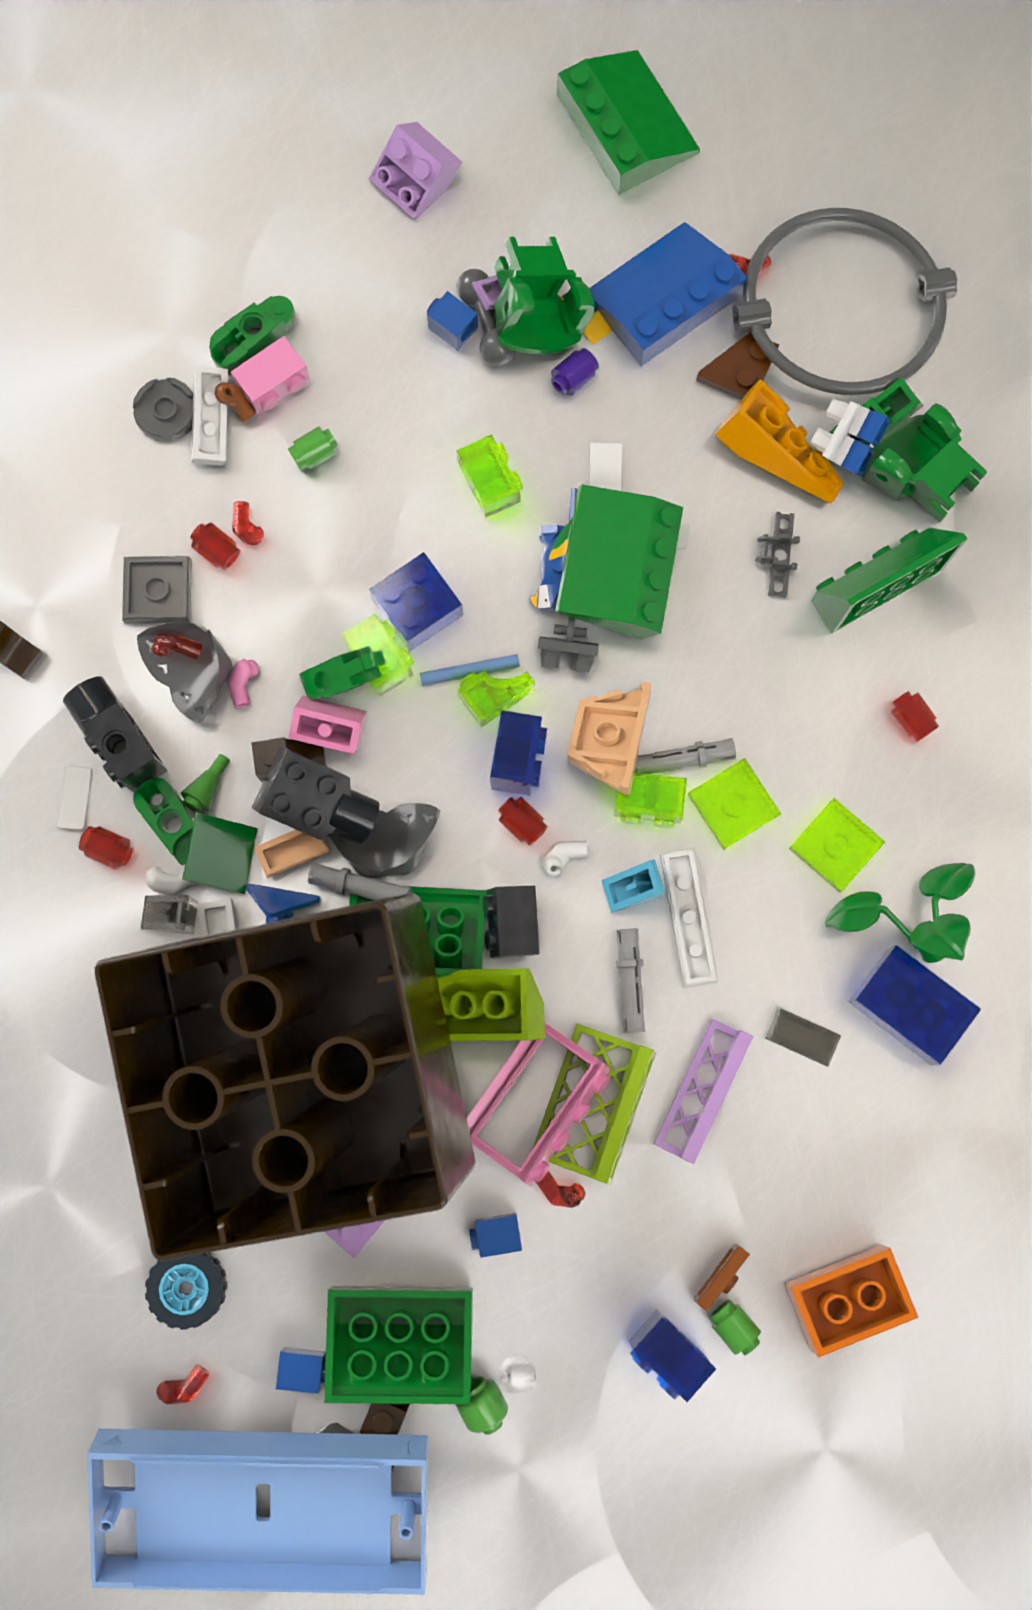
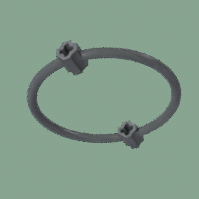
[732,208,958,395]

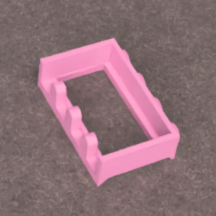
[467,1023,611,1186]

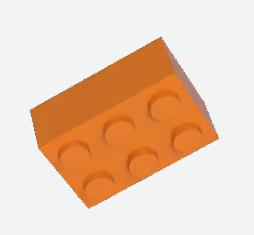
[784,1245,919,1358]

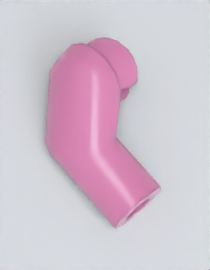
[228,659,259,709]

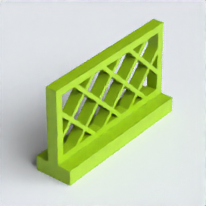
[532,1023,656,1185]

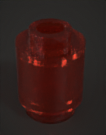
[190,522,241,570]
[891,691,939,742]
[498,797,548,846]
[78,826,133,870]

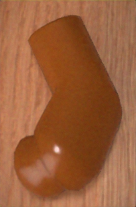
[215,382,256,422]

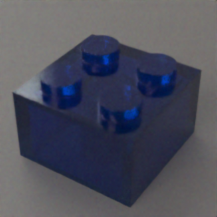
[369,552,463,652]
[490,710,548,796]
[628,1309,716,1402]

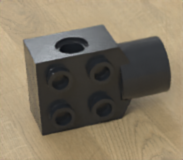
[62,676,168,793]
[251,746,380,844]

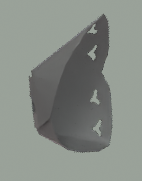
[137,621,232,722]
[329,803,440,878]

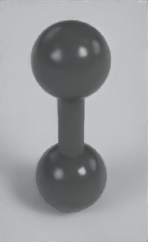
[456,269,515,366]

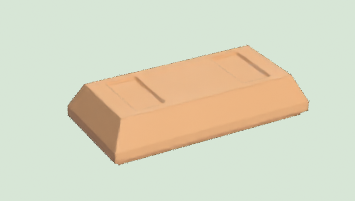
[254,830,330,878]

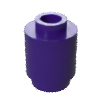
[551,348,599,396]

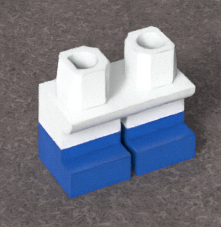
[811,399,892,477]

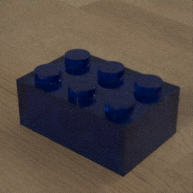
[848,945,981,1066]

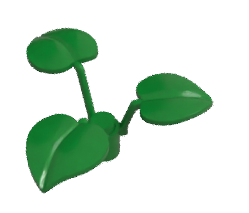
[825,863,975,963]

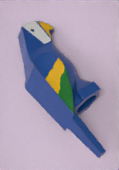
[530,488,578,611]

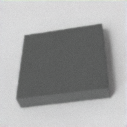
[122,556,192,623]

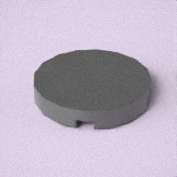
[133,377,193,442]

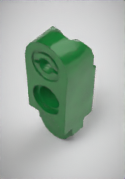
[209,295,295,375]
[298,645,386,700]
[133,777,194,866]

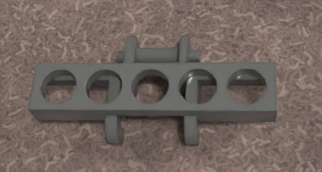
[755,511,800,597]

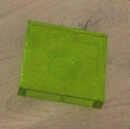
[687,758,781,850]
[788,798,885,893]

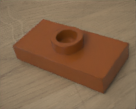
[694,1244,750,1312]

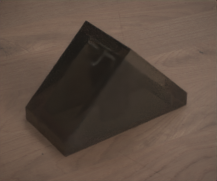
[140,894,198,935]

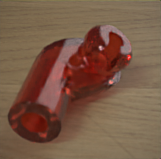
[535,1171,586,1208]
[156,1364,210,1405]

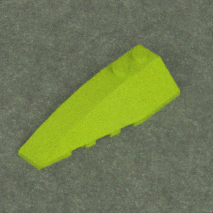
[437,968,545,1041]

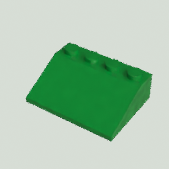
[557,50,700,195]
[555,484,684,640]
[811,527,968,634]
[349,886,487,978]
[324,1286,473,1404]

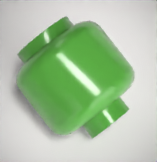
[455,1376,508,1435]

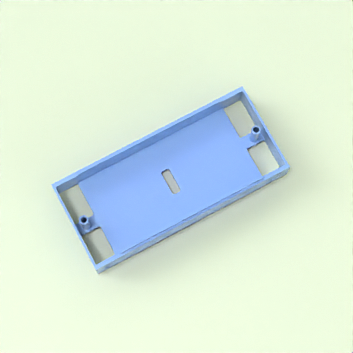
[88,1429,428,1595]

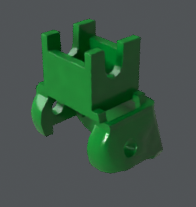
[494,237,595,354]
[861,403,987,523]

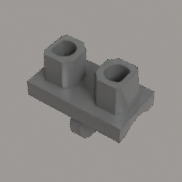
[538,617,599,673]

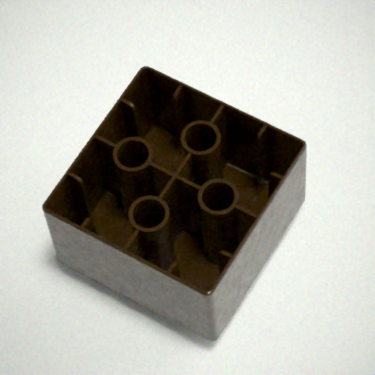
[94,893,475,1261]

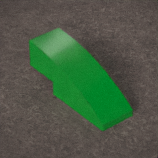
[829,377,924,446]

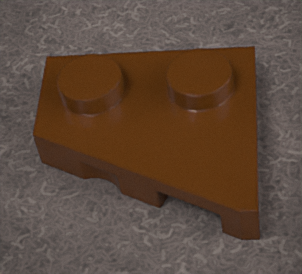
[696,332,779,400]

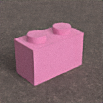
[231,336,310,415]
[289,695,367,754]

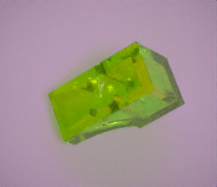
[457,670,535,728]

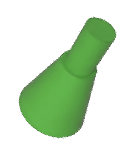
[180,754,230,813]

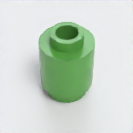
[288,426,338,471]
[709,1299,761,1356]

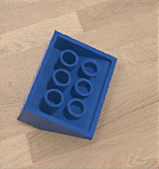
[590,222,747,367]

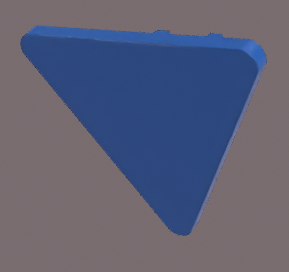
[246,884,320,923]

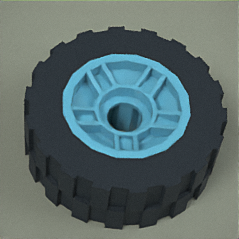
[145,1252,227,1330]

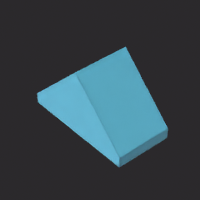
[601,859,665,913]

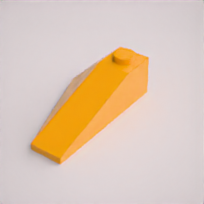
[715,379,844,504]

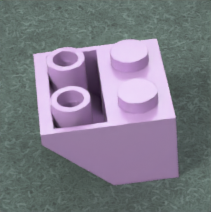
[369,122,462,219]

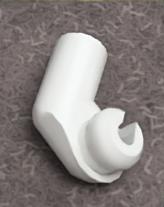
[542,841,587,876]
[146,867,195,896]

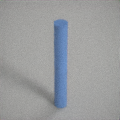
[420,654,520,686]

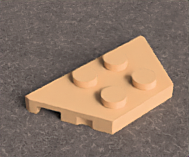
[567,682,651,795]

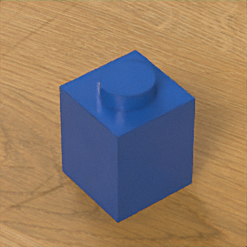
[427,291,478,351]
[469,1213,522,1258]
[276,1347,326,1394]

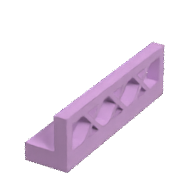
[653,1019,754,1164]

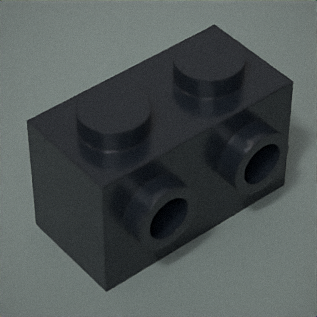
[483,885,540,958]

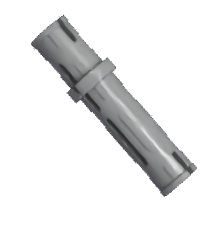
[635,738,736,777]
[308,863,412,900]
[616,928,646,1033]

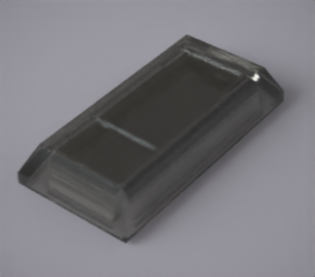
[765,1007,842,1067]

